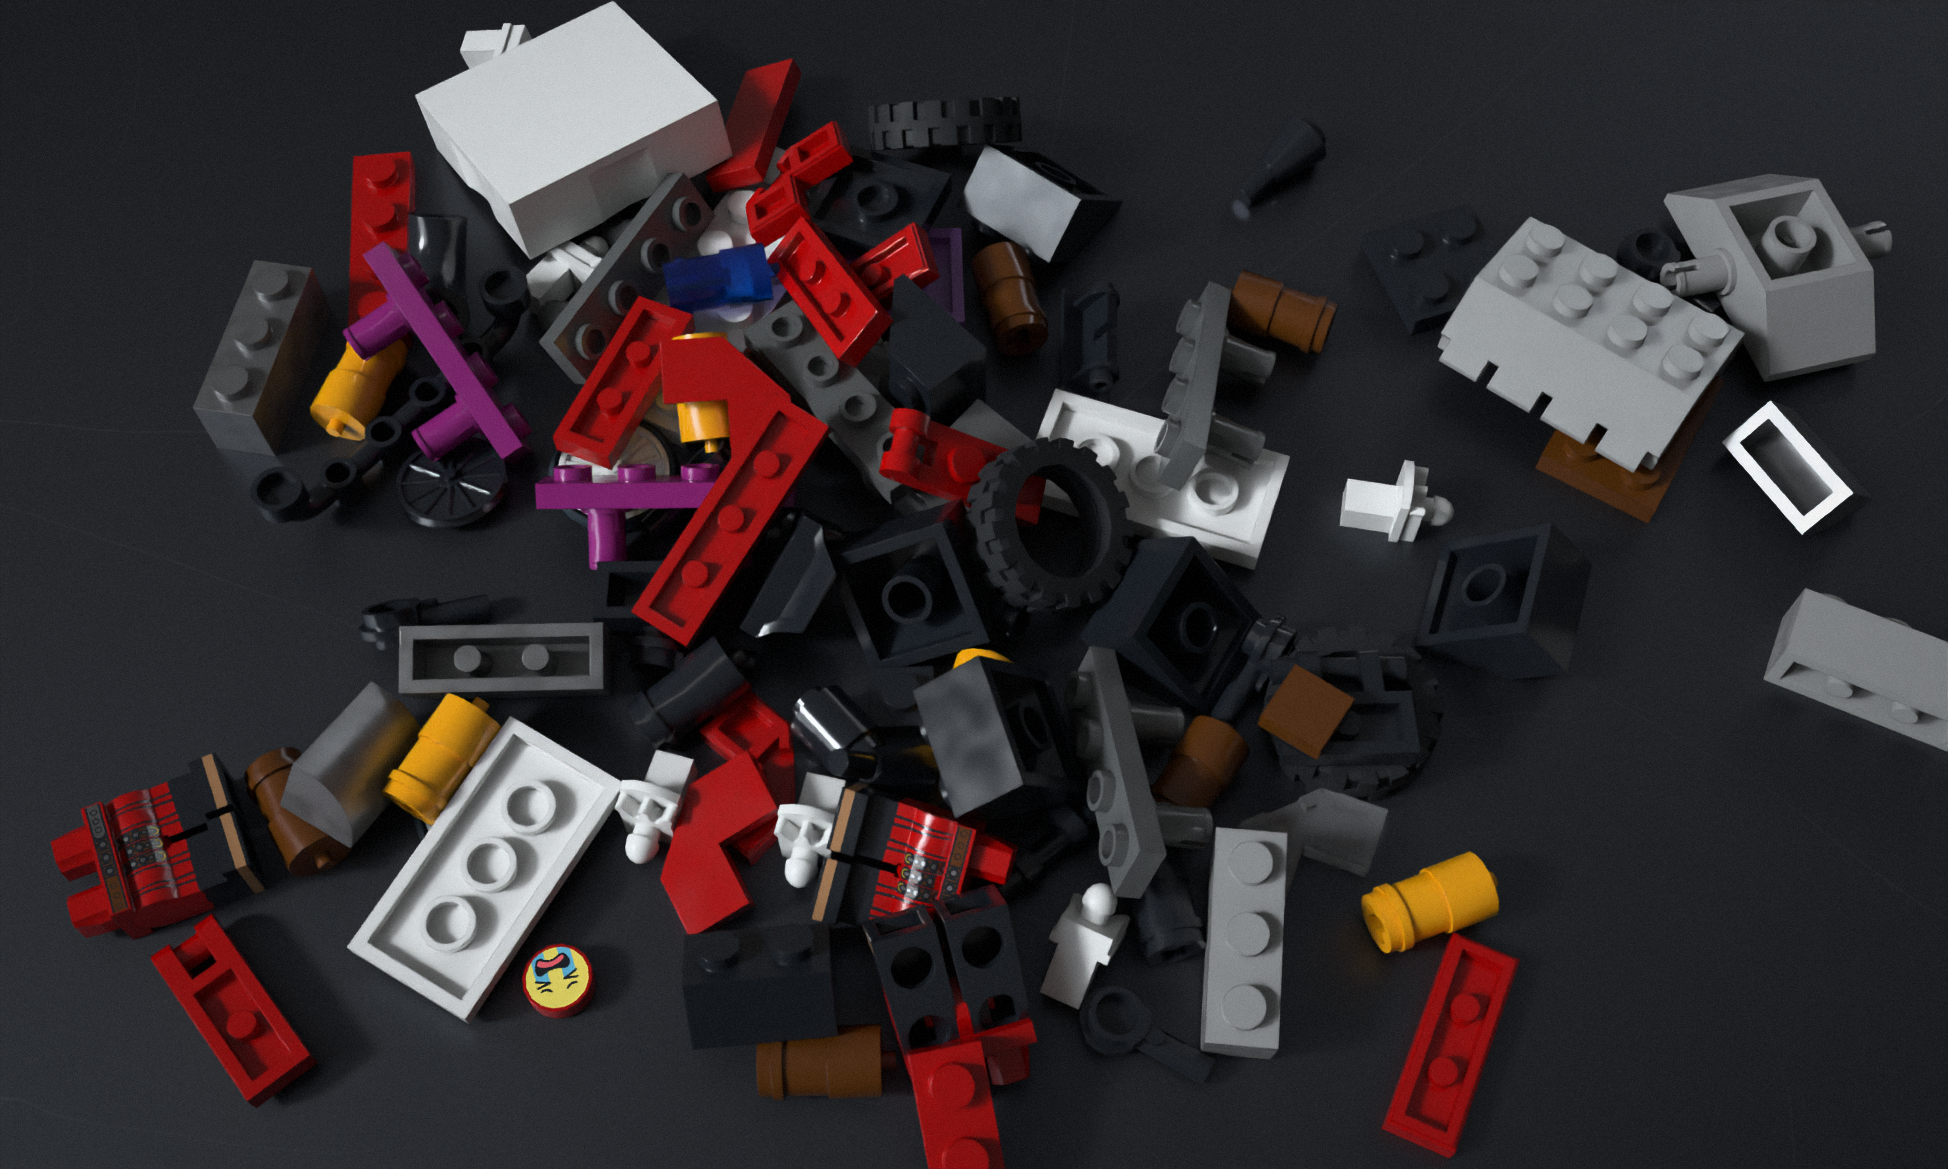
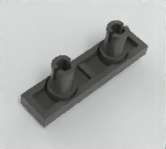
[538,172,716,385]
[1154,281,1276,491]
[743,300,926,505]
[1064,646,1213,899]

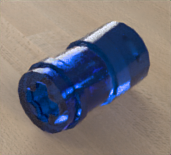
[662,242,780,316]

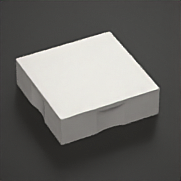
[415,1,733,260]

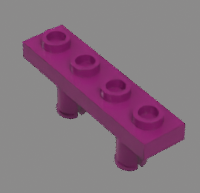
[343,241,536,466]
[535,463,798,570]

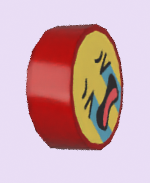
[522,944,596,1019]

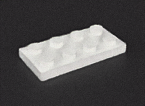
[1035,389,1290,570]
[347,716,622,1024]

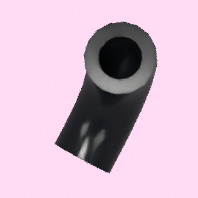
[406,212,470,339]

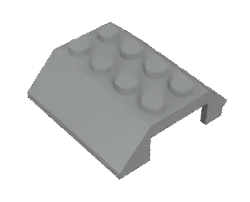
[1437,216,1745,474]

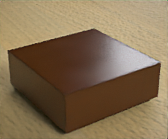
[1258,664,1355,760]

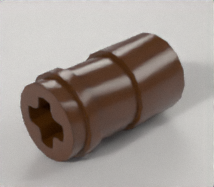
[971,242,1049,356]
[1226,269,1339,354]
[1149,715,1251,809]
[244,747,353,877]
[756,1024,896,1101]

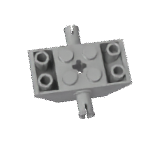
[1660,174,1892,382]

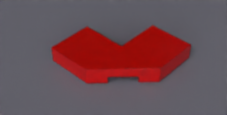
[745,121,854,249]
[659,336,792,458]
[699,690,797,867]
[660,750,780,935]

